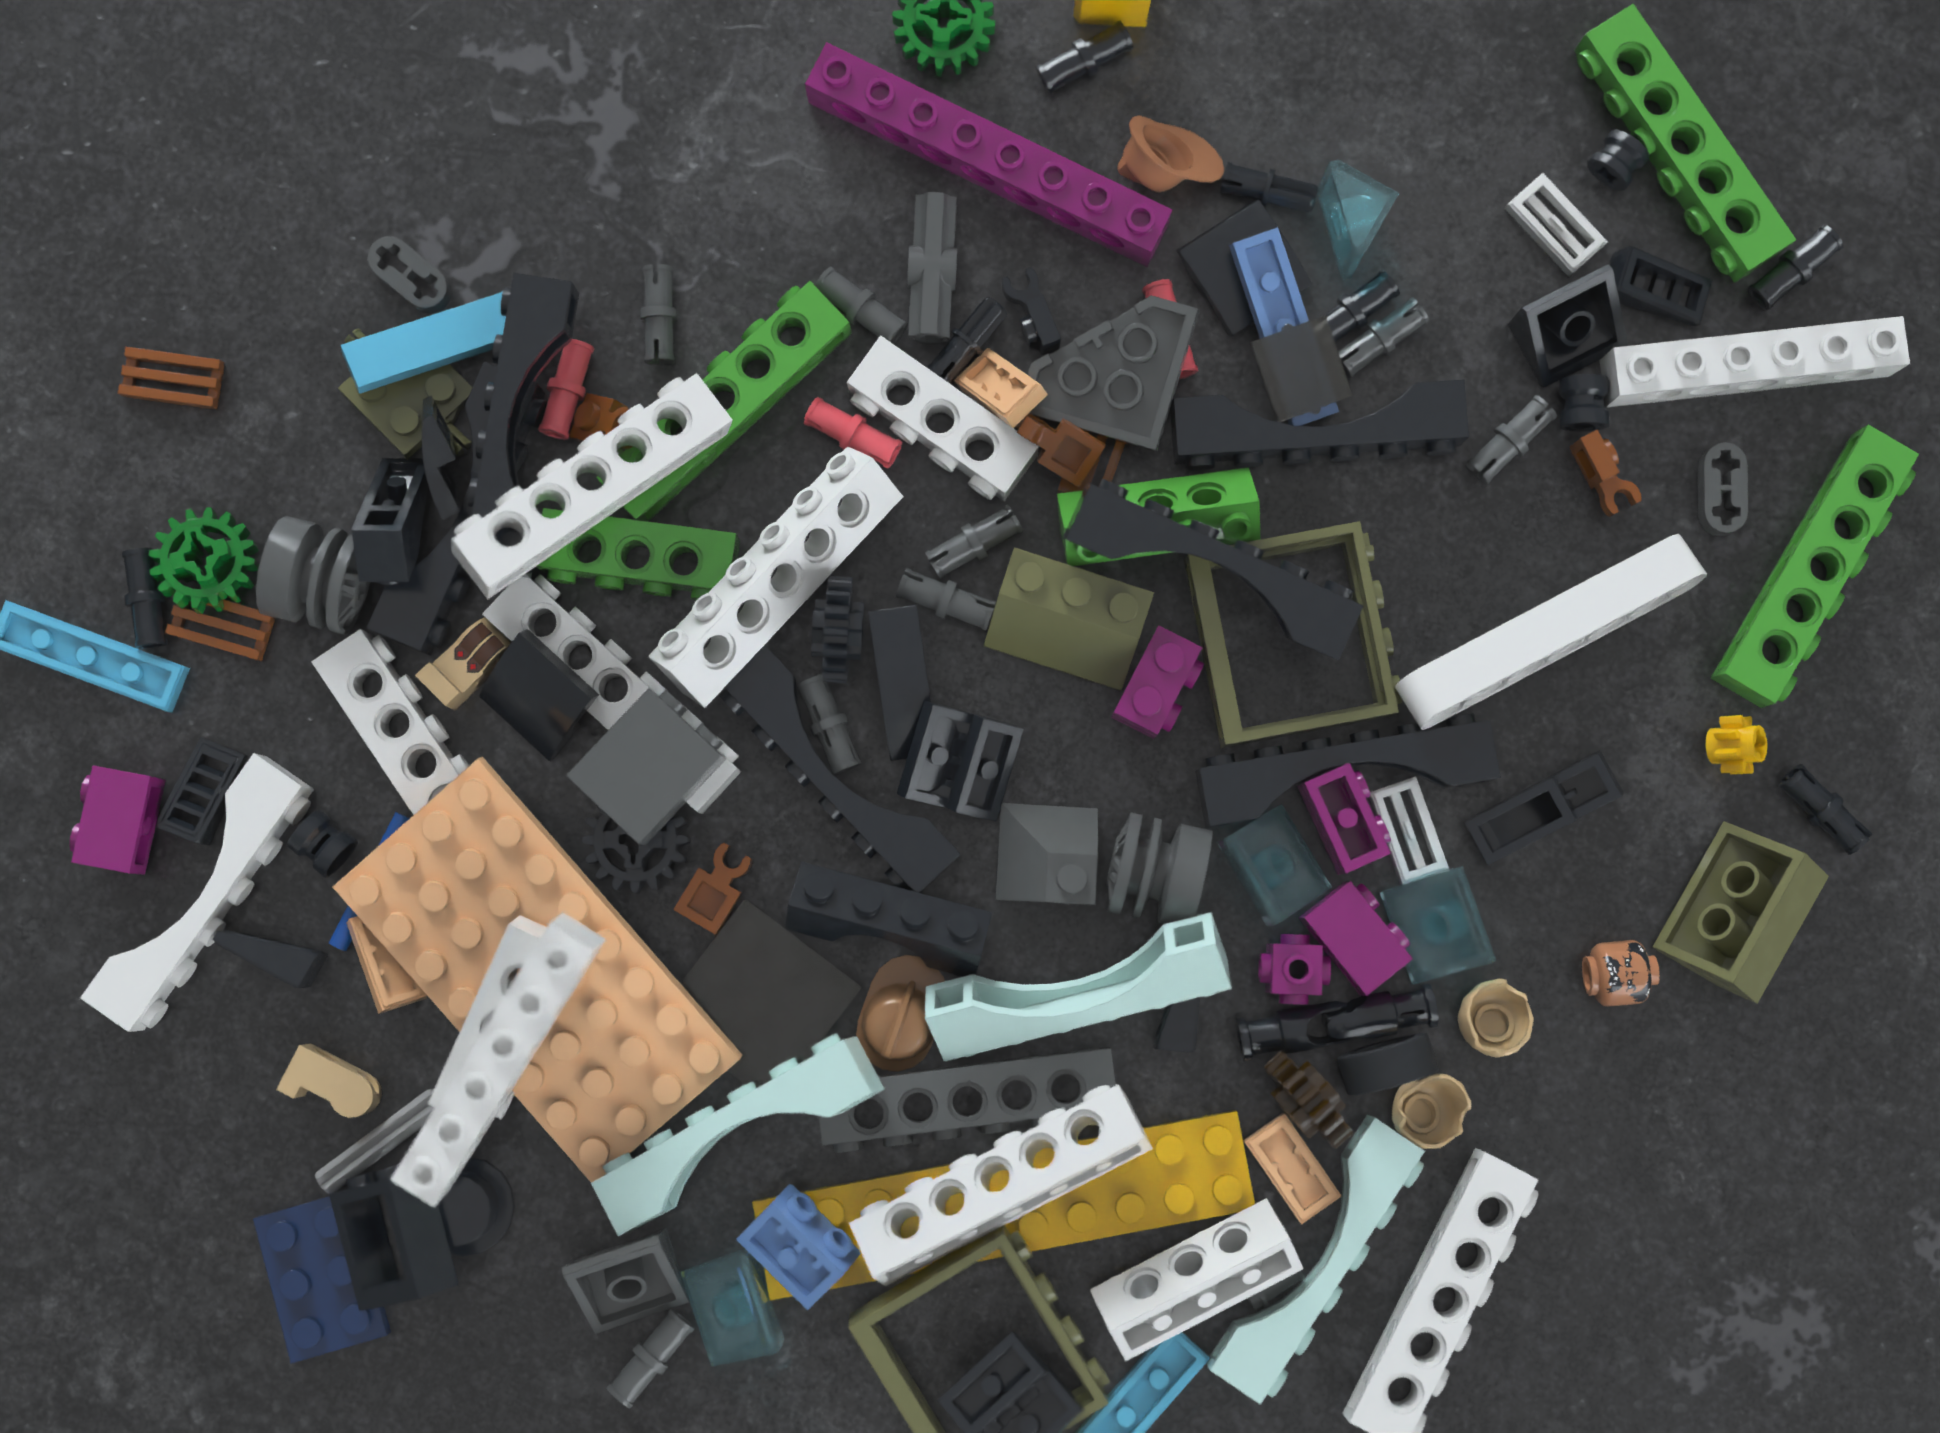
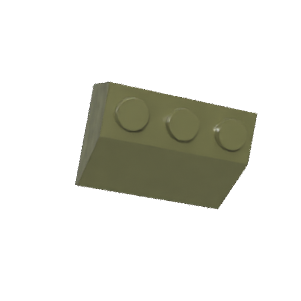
[984,547,1154,691]
[1653,821,1829,1004]

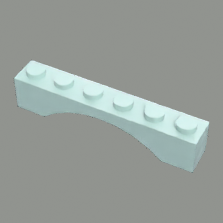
[925,912,1231,1062]
[591,1034,884,1236]
[1206,1114,1425,1404]

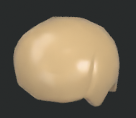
[1457,978,1534,1058]
[1392,1073,1472,1149]

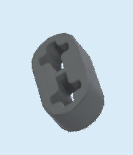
[367,236,452,314]
[1697,442,1748,537]

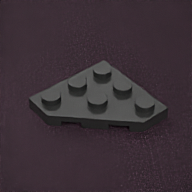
[1028,295,1199,451]

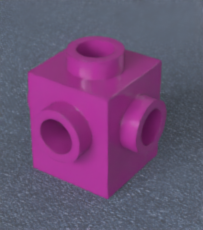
[1258,934,1331,1005]

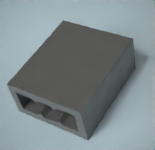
[566,688,726,846]

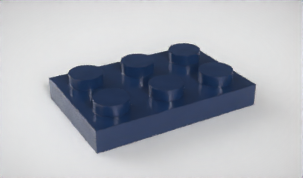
[253,1196,391,1364]

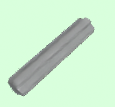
[315,1089,435,1194]

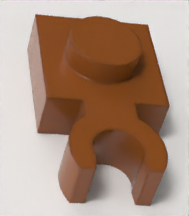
[569,393,632,449]
[673,843,752,935]

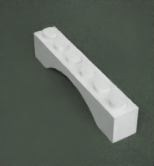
[80,753,314,1032]

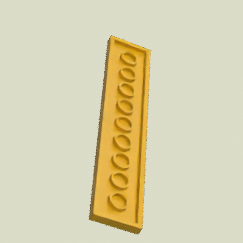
[752,1110,1255,1301]

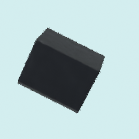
[1507,264,1628,388]

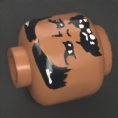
[1582,940,1660,1007]

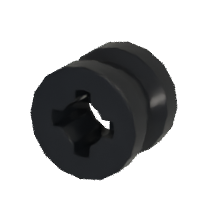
[1587,130,1650,191]

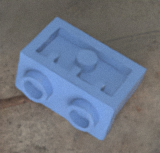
[736,1184,860,1310]

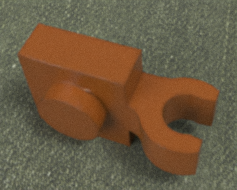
[1016,413,1105,487]
[1569,429,1642,517]

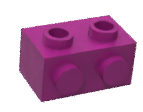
[1111,625,1205,739]
[1297,763,1391,875]
[69,765,166,875]
[1298,881,1413,996]

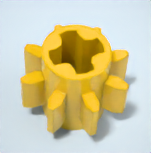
[1706,715,1767,775]

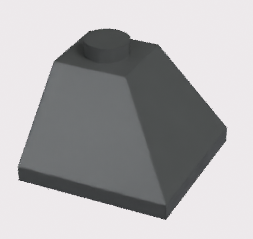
[996,803,1098,906]

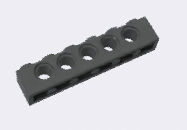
[819,1046,1116,1153]

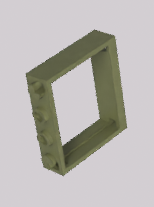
[1184,521,1402,748]
[848,1225,1110,1433]

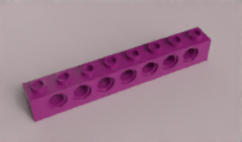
[805,42,1172,267]

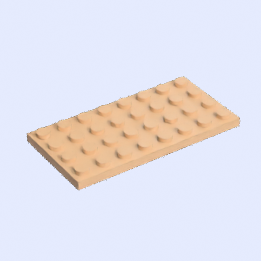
[333,757,743,1183]

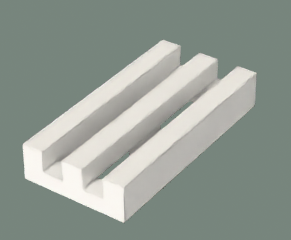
[1504,173,1608,277]
[1369,776,1449,885]

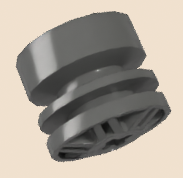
[256,516,370,635]
[1106,812,1213,925]

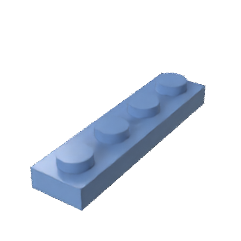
[1229,227,1339,426]

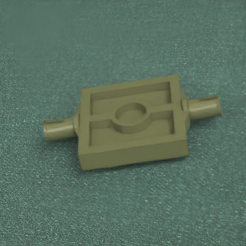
[338,328,473,460]

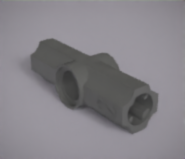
[907,192,958,344]

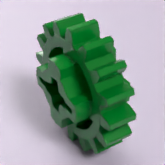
[892,0,995,76]
[148,507,259,614]

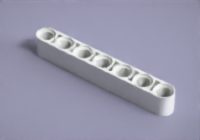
[1395,534,1707,730]

